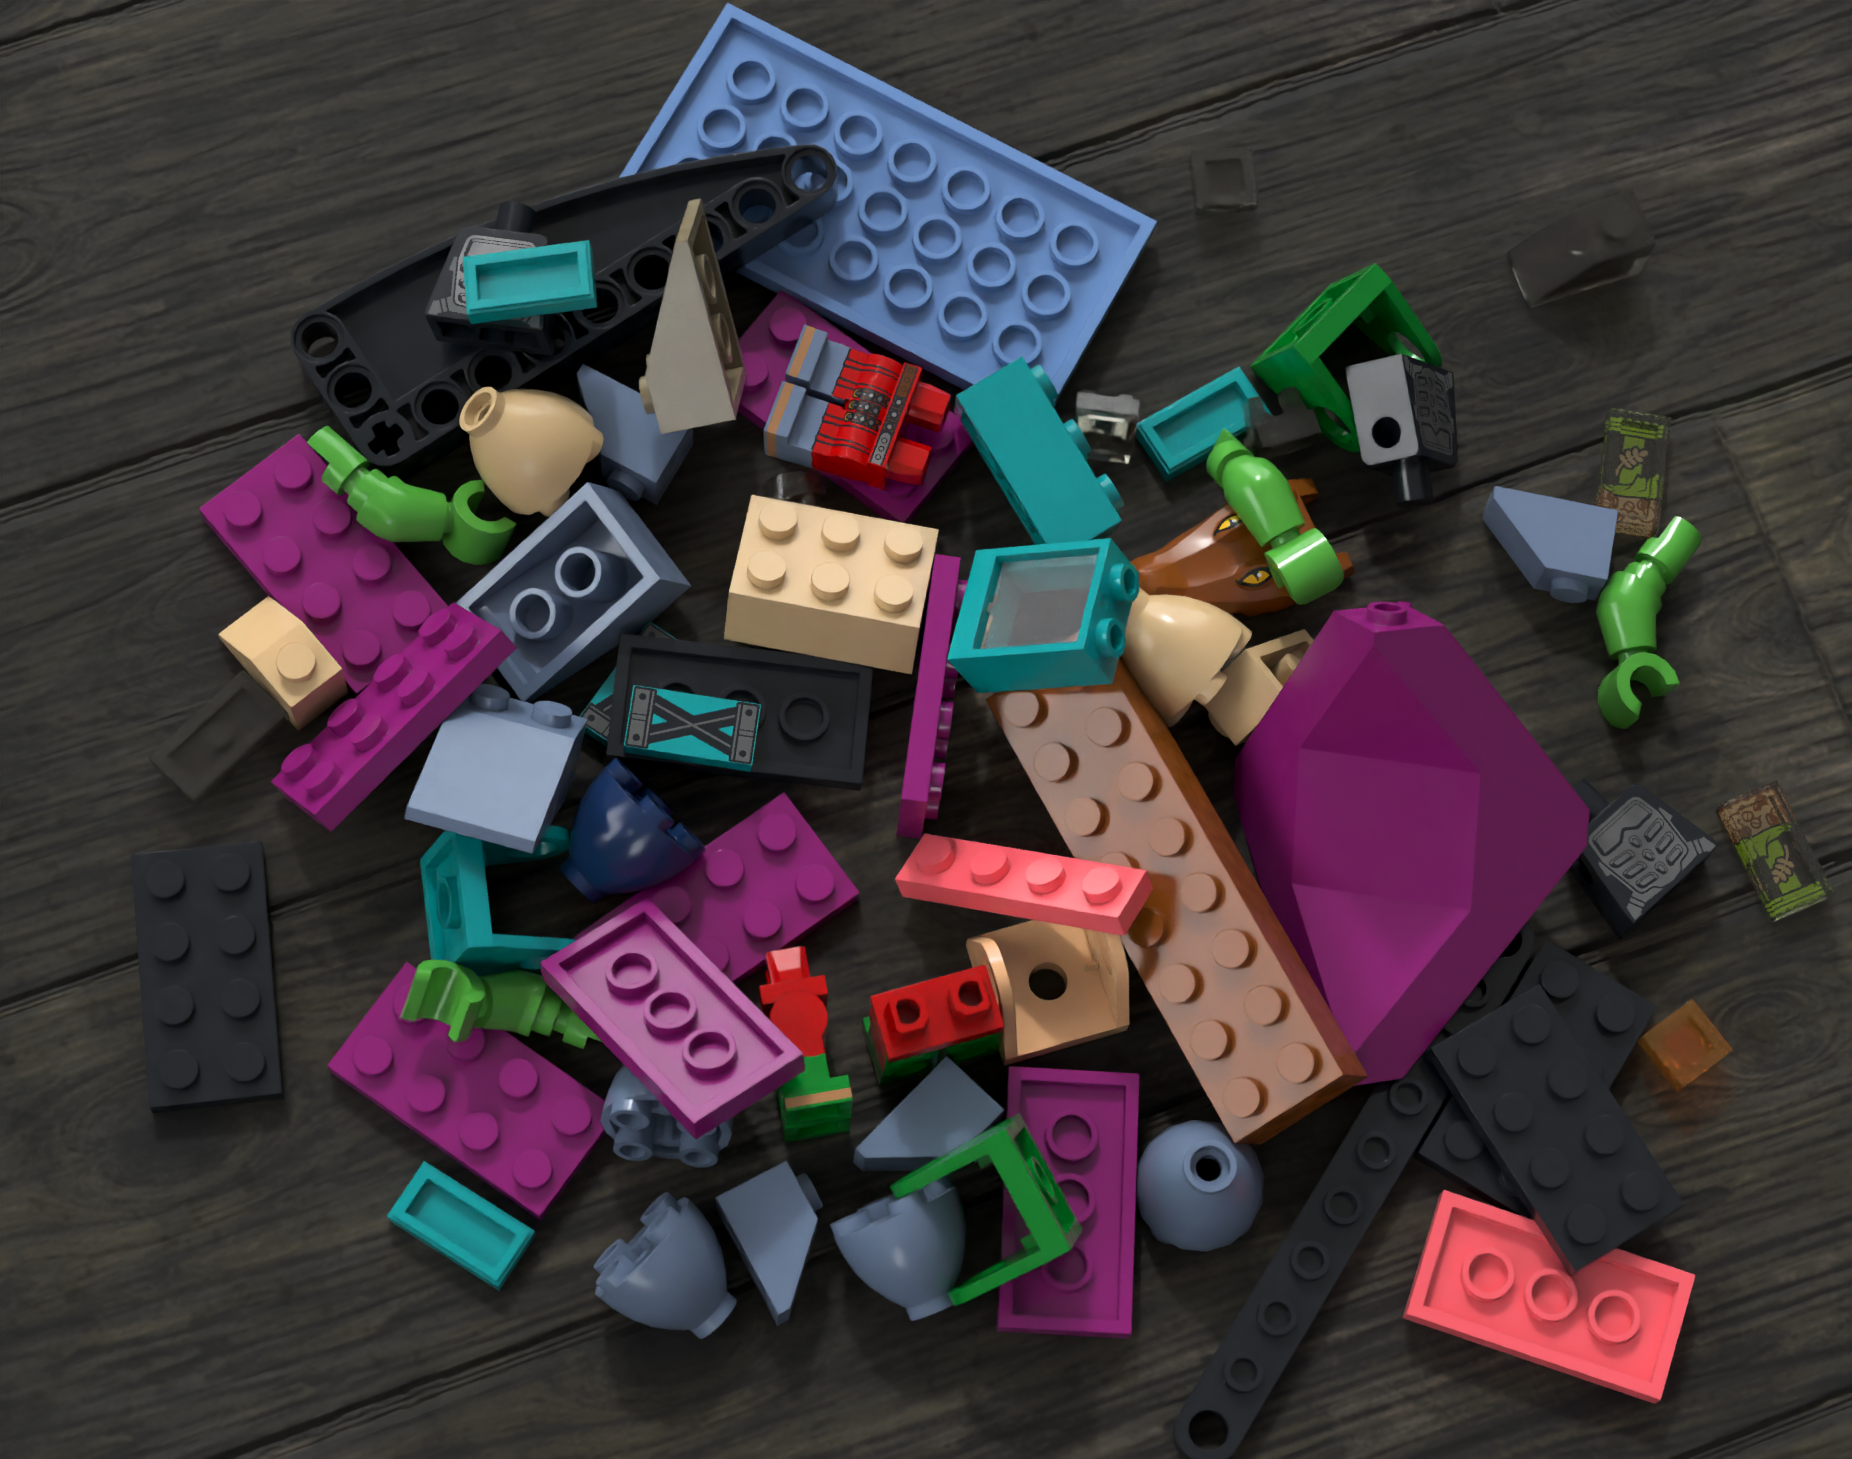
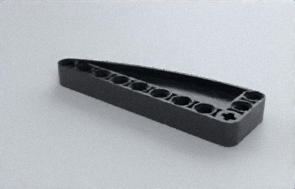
[291,145,838,481]

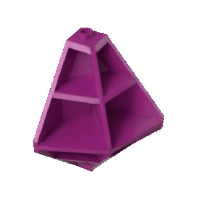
[1233,601,1590,1086]

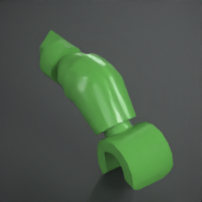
[307,426,517,565]
[1206,428,1344,605]
[1596,516,1702,729]
[400,959,602,1049]

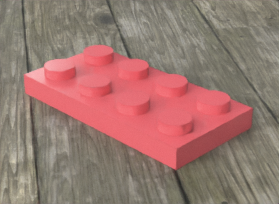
[1403,1190,1695,1404]

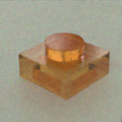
[1637,999,1733,1093]

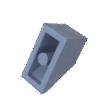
[577,364,693,505]
[1482,486,1618,603]
[853,1056,1004,1171]
[716,1161,823,1326]

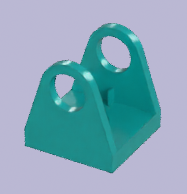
[420,826,576,976]

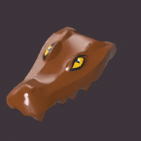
[1130,478,1355,617]

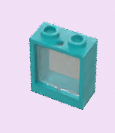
[947,538,1139,693]

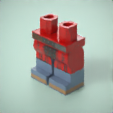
[763,324,951,491]

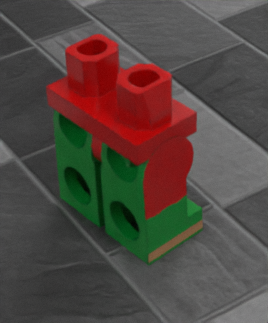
[759,946,853,1143]
[861,964,1005,1086]

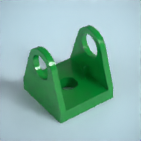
[1249,263,1443,453]
[890,1113,1083,1306]

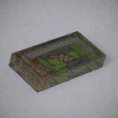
[1595,407,1671,538]
[1716,780,1834,922]

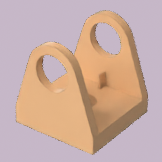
[966,920,1129,1066]

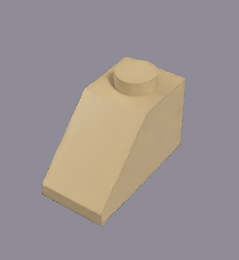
[218,596,349,731]
[1204,629,1314,746]

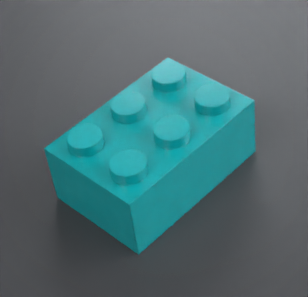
[954,356,1125,545]

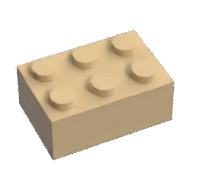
[724,495,939,674]

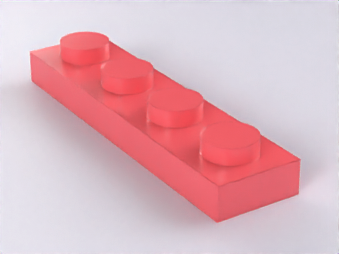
[895,833,1154,936]

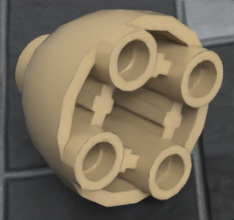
[459,387,604,517]
[1121,587,1252,727]

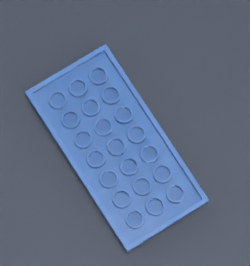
[619,3,1157,407]

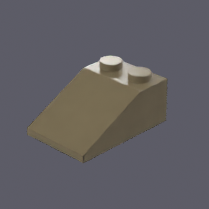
[639,198,747,434]

